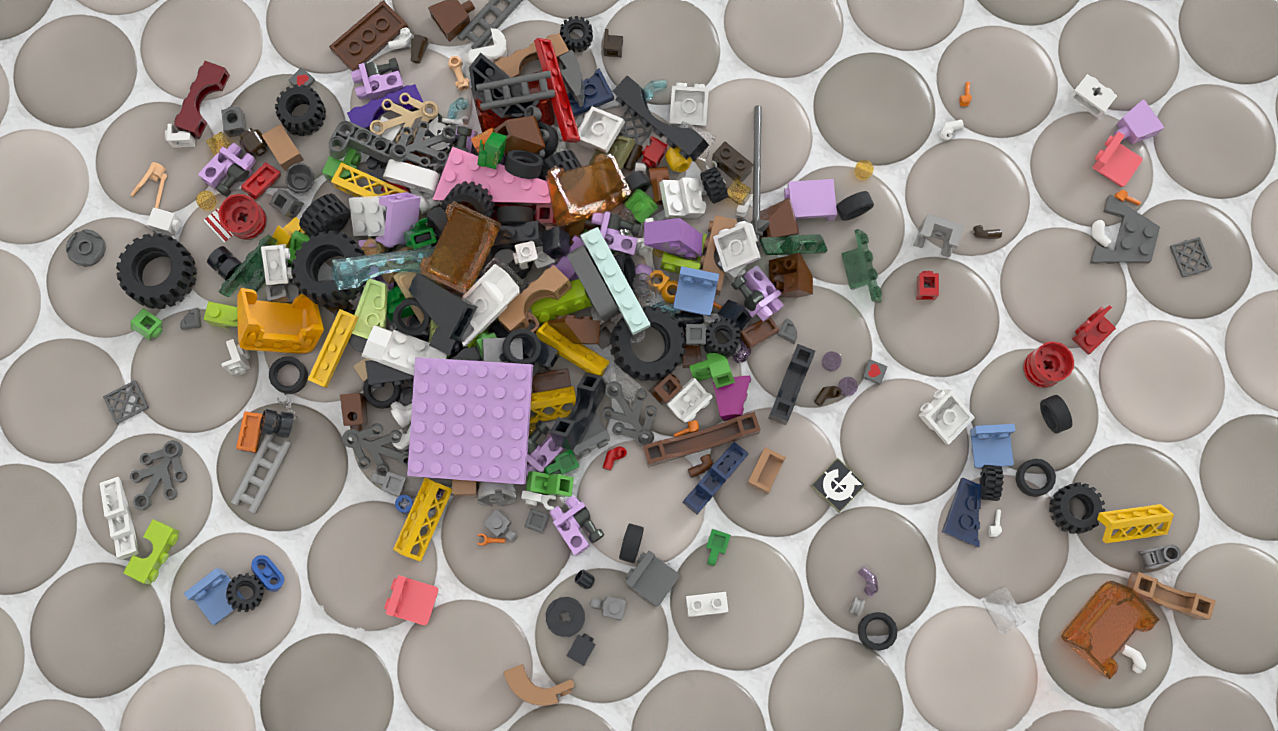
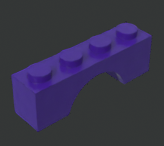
[347,84,424,131]

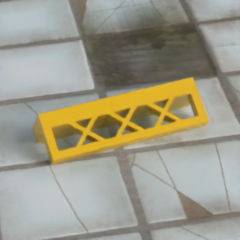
[331,162,406,197]
[307,309,359,388]
[536,322,610,377]
[529,386,576,424]
[393,477,452,562]
[1097,504,1174,543]

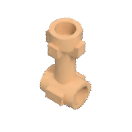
[448,56,470,91]

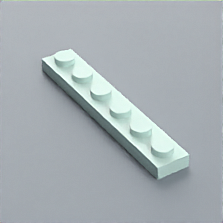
[580,227,650,335]

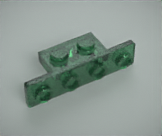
[841,229,882,303]
[218,234,278,297]
[760,234,828,255]

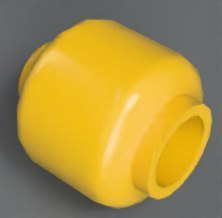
[665,147,692,173]

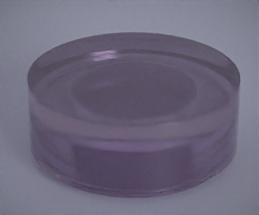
[822,351,842,371]
[838,377,858,397]

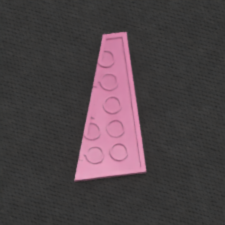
[432,147,558,204]

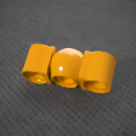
[649,270,678,304]

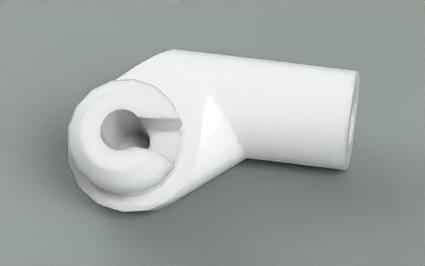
[388,28,412,51]
[940,120,964,140]
[1092,220,1111,248]
[1120,644,1146,673]

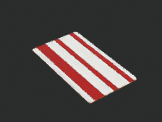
[204,208,233,243]

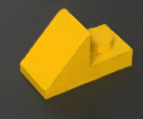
[269,217,307,248]

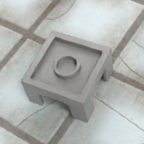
[913,214,964,257]

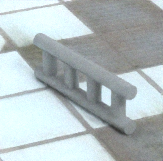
[231,434,291,514]

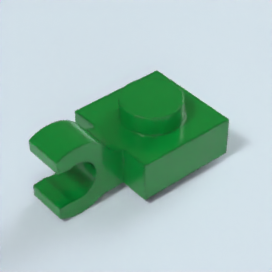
[544,450,580,475]
[706,529,731,566]

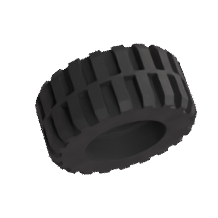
[291,231,370,308]
[116,233,197,309]
[610,306,686,381]

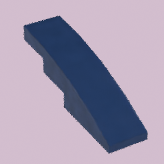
[682,442,749,515]

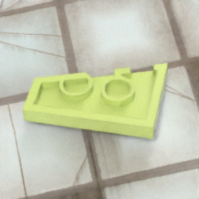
[352,278,388,339]

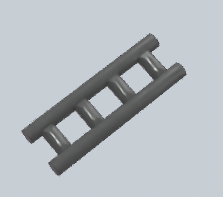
[457,0,523,49]
[476,70,555,111]

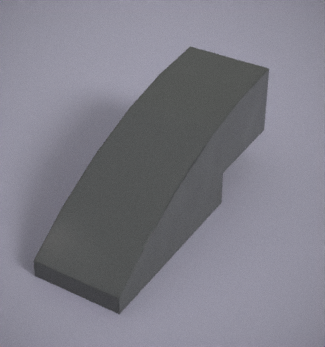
[559,50,585,108]

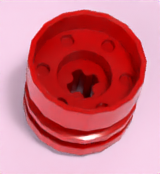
[218,194,267,240]
[1023,341,1074,388]

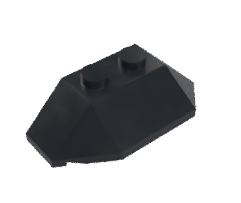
[469,52,539,118]

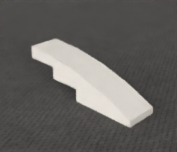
[100,477,139,560]

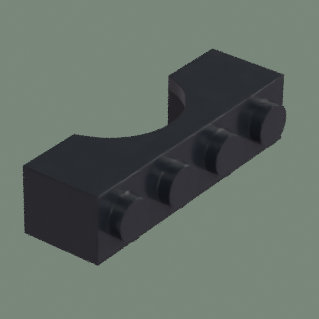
[768,344,816,425]
[550,372,606,451]

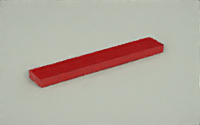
[534,38,580,143]

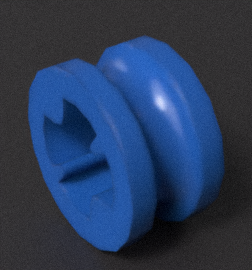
[395,495,414,513]

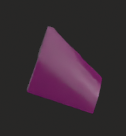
[712,375,751,422]

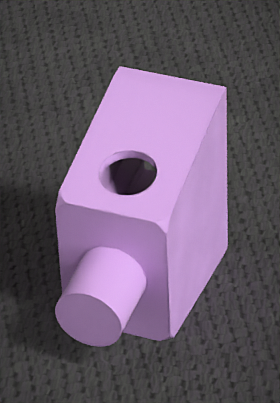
[1114,100,1165,144]

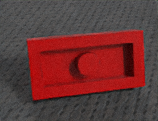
[241,162,281,200]

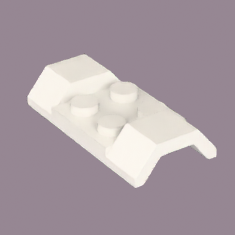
[462,264,519,346]
[362,325,447,375]

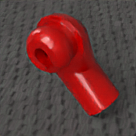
[602,446,627,471]

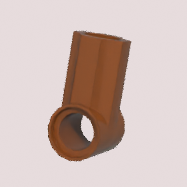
[649,166,669,205]

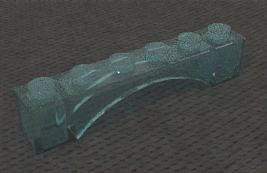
[332,245,453,290]

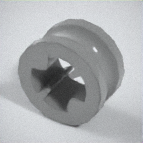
[849,597,865,617]

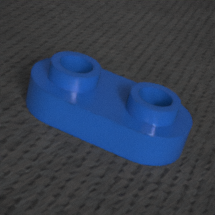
[251,555,284,592]

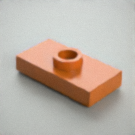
[236,411,262,453]

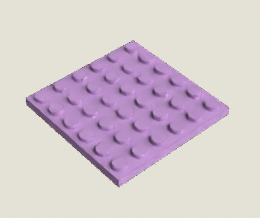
[407,357,533,484]

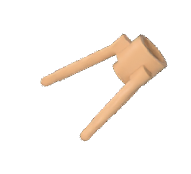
[130,162,167,209]

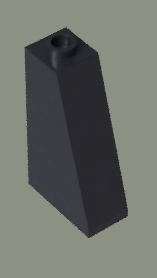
[408,273,478,341]
[489,320,560,371]

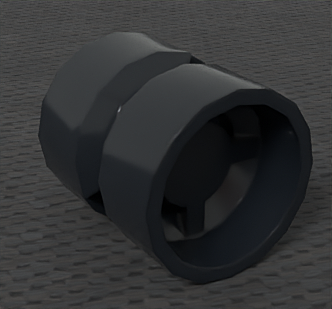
[207,246,244,282]
[260,408,293,438]

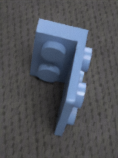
[673,266,719,316]
[970,424,1015,468]
[184,568,246,625]

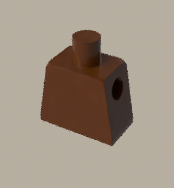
[428,0,475,42]
[340,393,368,431]

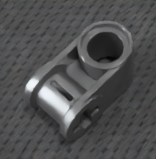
[1138,545,1182,571]

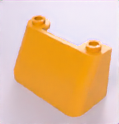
[237,288,324,354]

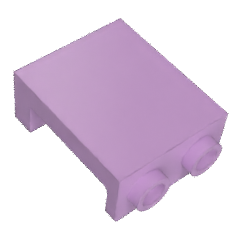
[784,179,837,221]
[376,192,421,247]

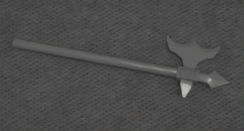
[736,105,770,251]

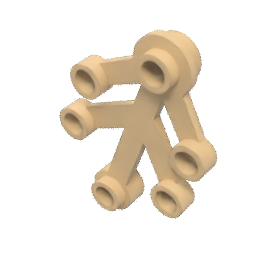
[369,93,439,143]

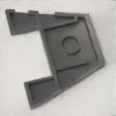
[1090,195,1160,264]

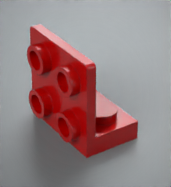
[1072,305,1116,355]

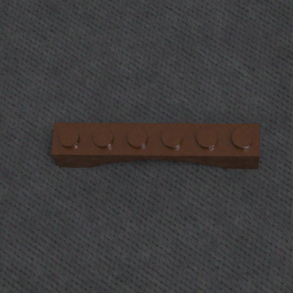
[642,412,761,468]

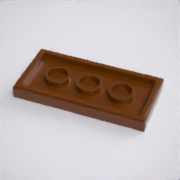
[329,0,408,72]

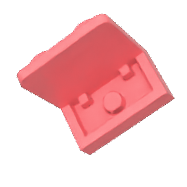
[1092,131,1142,187]
[384,575,439,625]

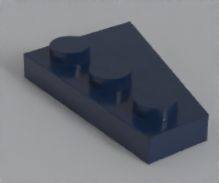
[567,68,614,117]
[942,478,981,548]

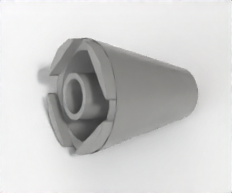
[477,481,517,506]

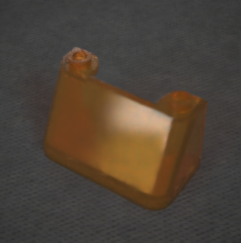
[546,153,632,227]
[420,201,501,293]
[1061,581,1160,680]

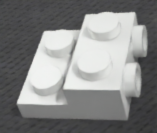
[669,83,709,126]
[577,106,625,153]
[659,178,706,219]
[349,196,387,236]
[713,221,761,273]
[918,389,975,445]

